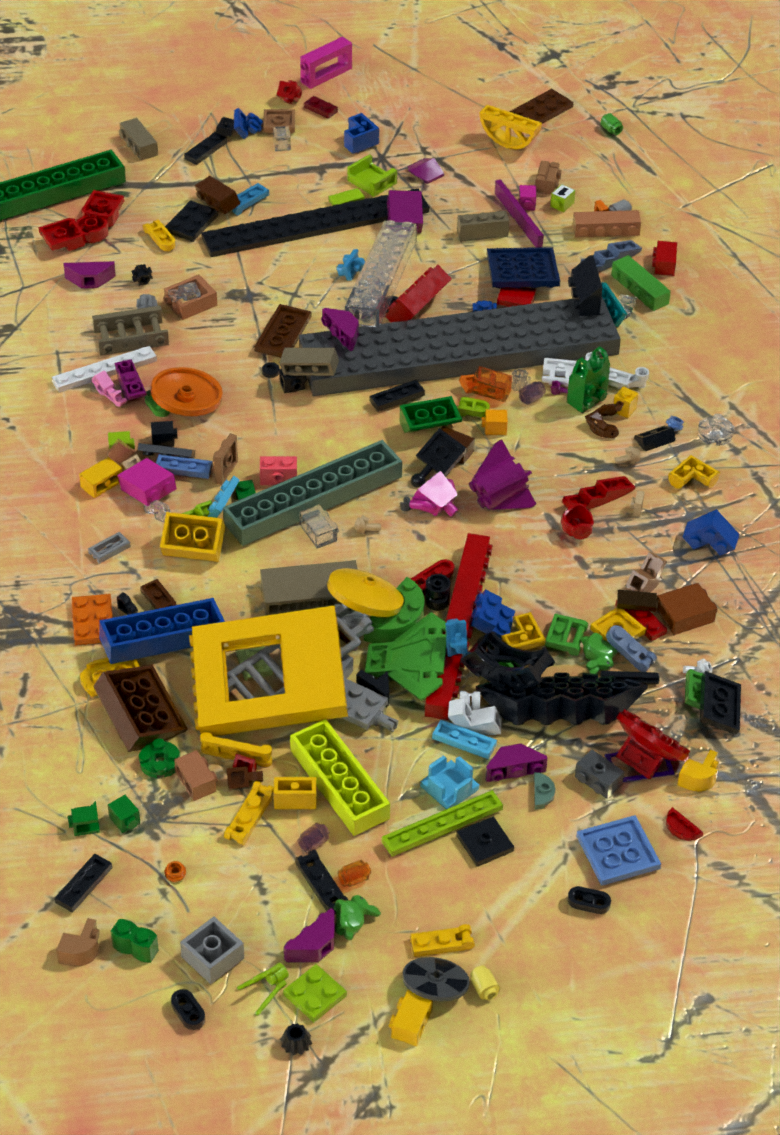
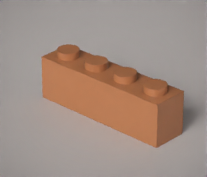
[572,210,641,237]

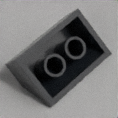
[568,255,603,316]

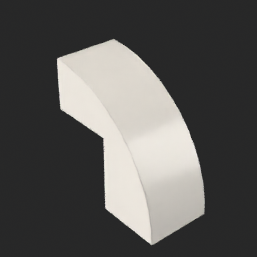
[448,698,502,735]

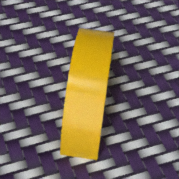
[479,105,542,149]

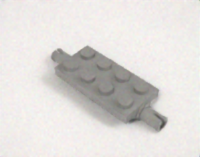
[341,678,398,732]

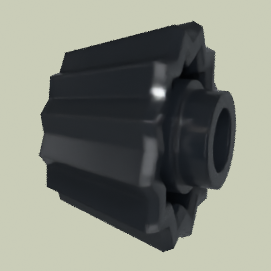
[280,1023,312,1055]

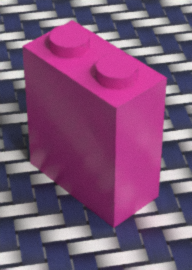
[118,458,177,506]

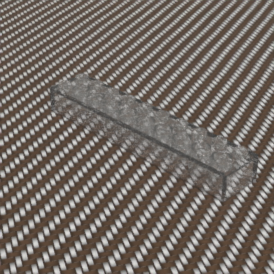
[345,220,417,328]

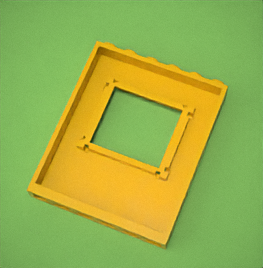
[189,606,348,736]

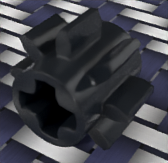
[131,264,153,285]

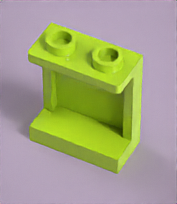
[347,154,397,197]

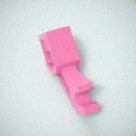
[91,370,127,407]

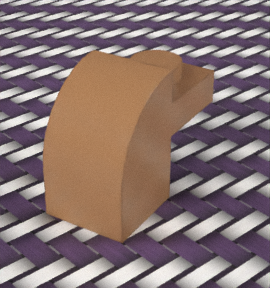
[625,552,667,592]
[56,918,100,966]

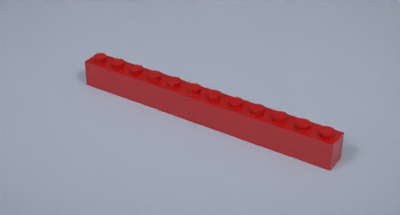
[425,533,493,720]

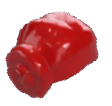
[561,503,594,540]

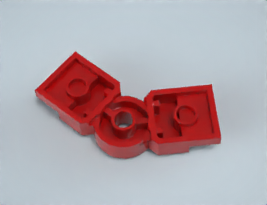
[38,190,125,251]

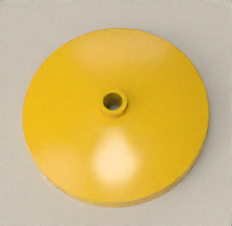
[327,568,404,617]

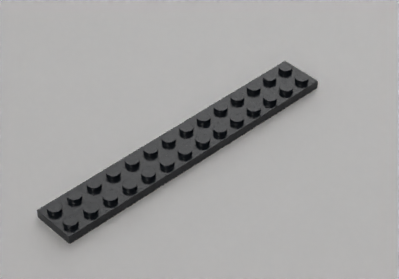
[201,189,429,257]

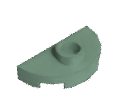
[534,772,556,809]

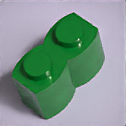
[111,919,159,963]

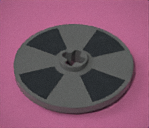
[402,957,470,1001]

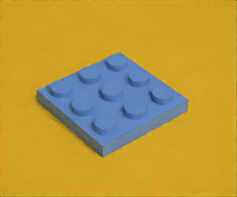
[576,815,661,886]

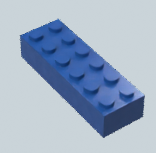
[99,598,225,664]

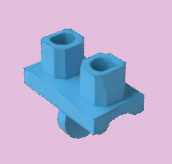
[336,249,367,281]
[445,618,467,657]

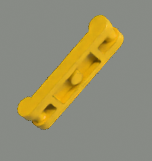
[200,732,272,767]
[224,781,274,845]

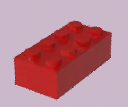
[385,265,452,323]

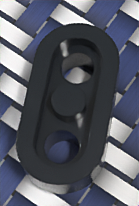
[567,886,611,914]
[171,989,205,1030]

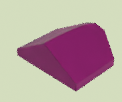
[407,158,444,184]

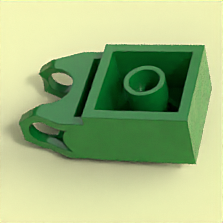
[567,346,610,413]

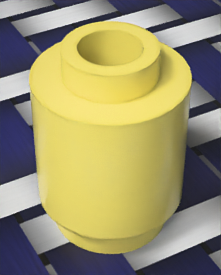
[470,965,500,1000]

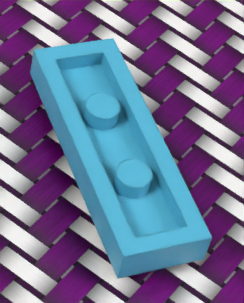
[207,476,240,518]
[432,720,497,760]

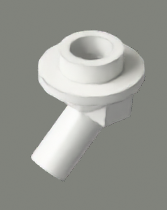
[683,659,712,674]

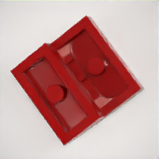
[497,287,537,307]

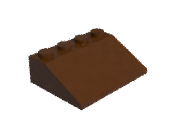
[93,665,188,752]

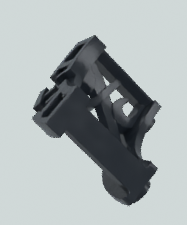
[460,631,555,689]

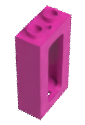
[300,36,352,89]

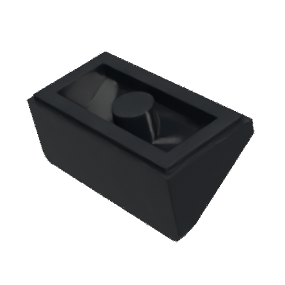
[634,426,676,451]

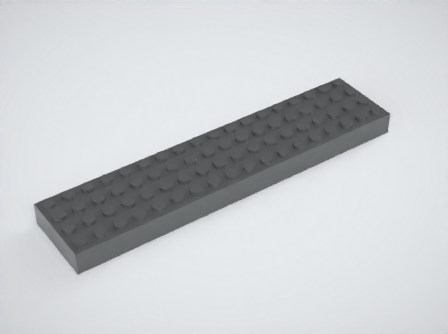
[299,298,621,396]

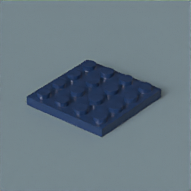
[487,247,560,289]

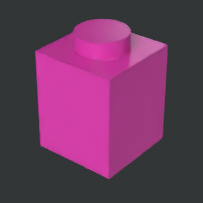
[519,185,536,210]

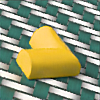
[668,455,720,489]
[502,612,546,650]

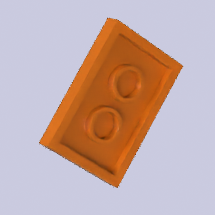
[72,594,113,646]

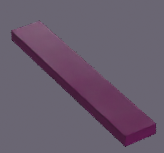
[495,179,544,248]

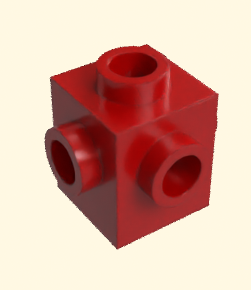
[276,80,302,104]

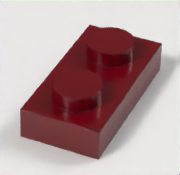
[304,96,338,119]

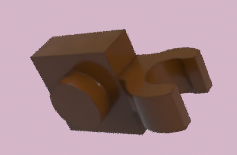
[227,766,263,790]

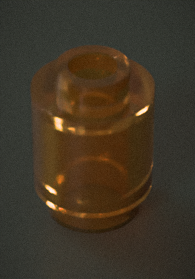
[337,859,371,887]

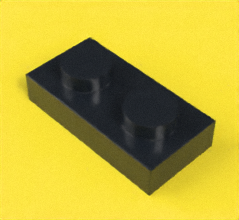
[216,117,235,137]

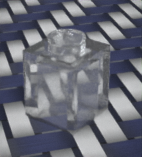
[273,126,291,151]

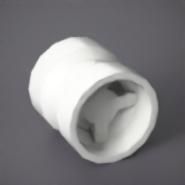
[459,691,480,710]

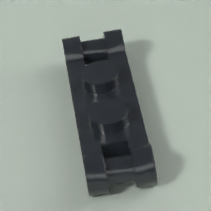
[295,849,348,915]

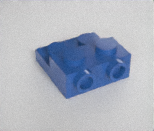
[471,589,515,640]

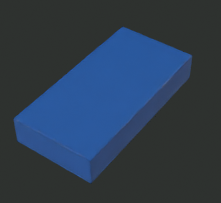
[234,108,248,139]

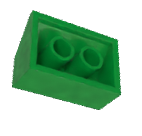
[399,396,462,433]

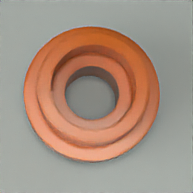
[164,861,186,882]

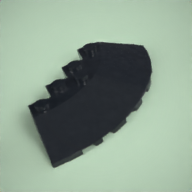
[476,672,648,725]

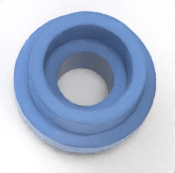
[666,416,683,431]

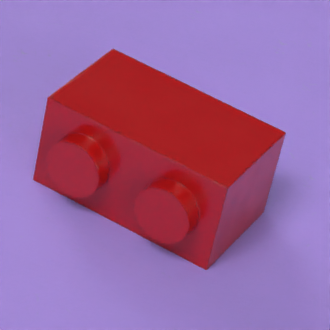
[652,240,678,276]

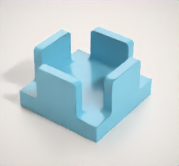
[420,755,480,809]

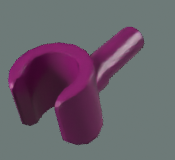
[550,381,568,395]

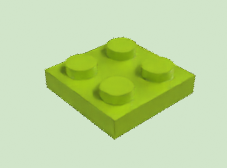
[283,964,347,1023]

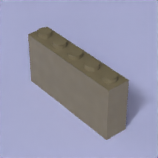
[260,560,357,616]

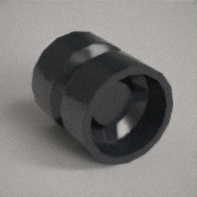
[425,574,451,611]

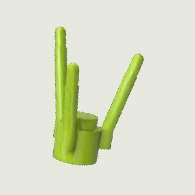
[237,962,289,1016]

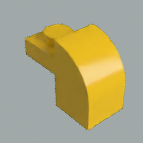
[677,750,719,792]

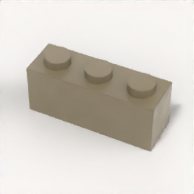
[119,118,158,161]
[457,211,509,241]
[279,348,339,376]

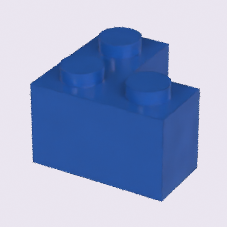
[344,113,379,154]
[683,509,739,556]

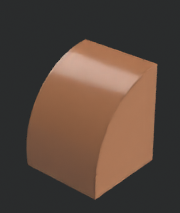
[107,438,136,464]

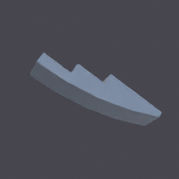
[580,240,642,271]

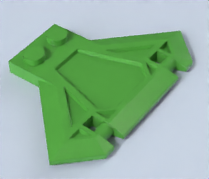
[365,612,446,701]

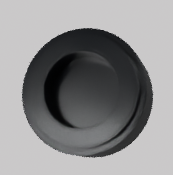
[262,362,280,378]

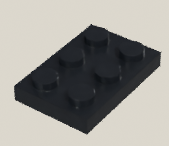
[165,200,218,242]
[700,671,741,735]

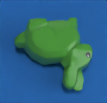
[581,633,618,674]
[334,895,381,941]

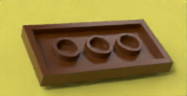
[509,89,574,124]
[255,304,312,358]

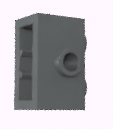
[575,750,625,799]

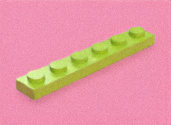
[381,790,503,857]

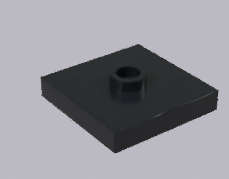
[456,816,514,866]

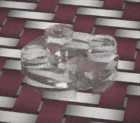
[698,414,735,446]

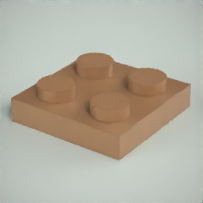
[263,109,295,134]
[213,433,238,485]

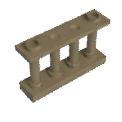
[92,306,169,356]

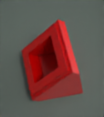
[232,754,257,772]

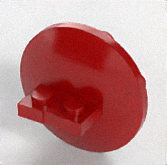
[615,709,690,780]

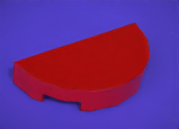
[666,807,703,841]

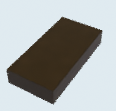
[617,590,657,612]

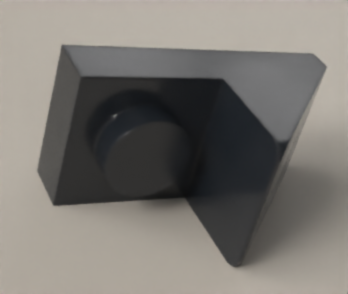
[356,670,389,708]

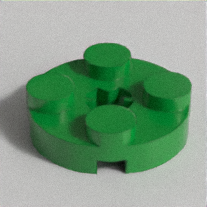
[139,738,180,778]

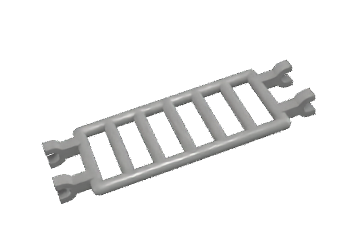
[227,603,374,699]

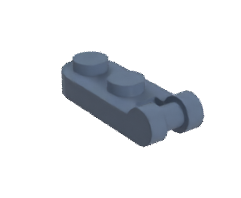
[606,625,657,672]

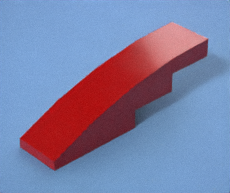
[562,476,635,510]

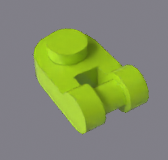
[457,397,490,417]

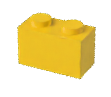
[79,457,123,499]
[274,777,316,809]
[389,989,433,1046]

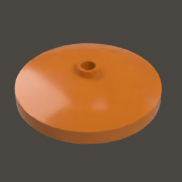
[150,367,223,416]

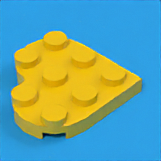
[80,657,140,697]

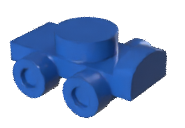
[246,112,263,134]
[472,301,497,312]

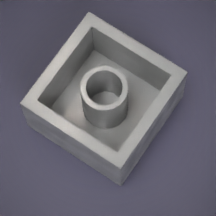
[180,917,244,984]

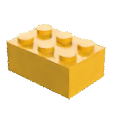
[160,512,225,562]

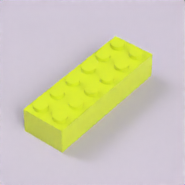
[290,719,390,836]

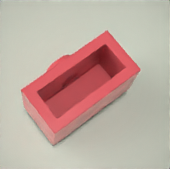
[260,456,297,485]

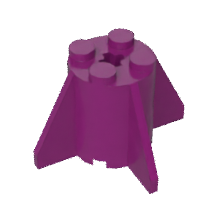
[469,439,536,510]

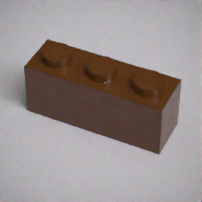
[195,176,240,214]

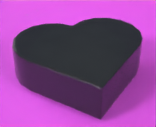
[117,592,138,615]

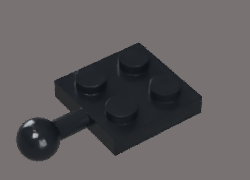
[411,428,468,487]

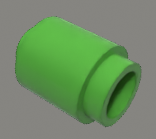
[601,113,623,135]

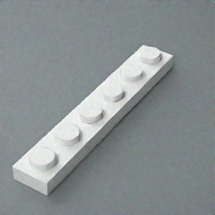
[52,346,157,393]

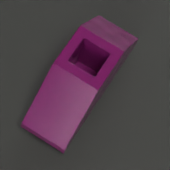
[64,261,116,288]
[321,308,359,351]
[115,359,146,401]
[485,743,548,782]
[284,908,334,963]

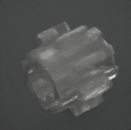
[509,368,531,392]

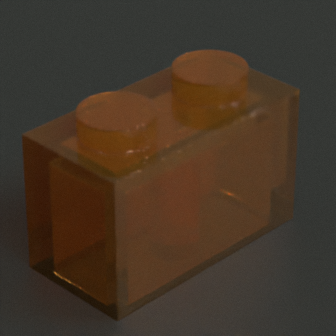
[472,366,512,402]

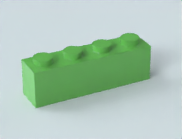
[611,255,671,311]

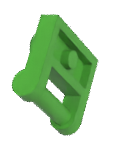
[545,614,588,656]

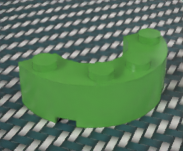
[364,577,425,643]

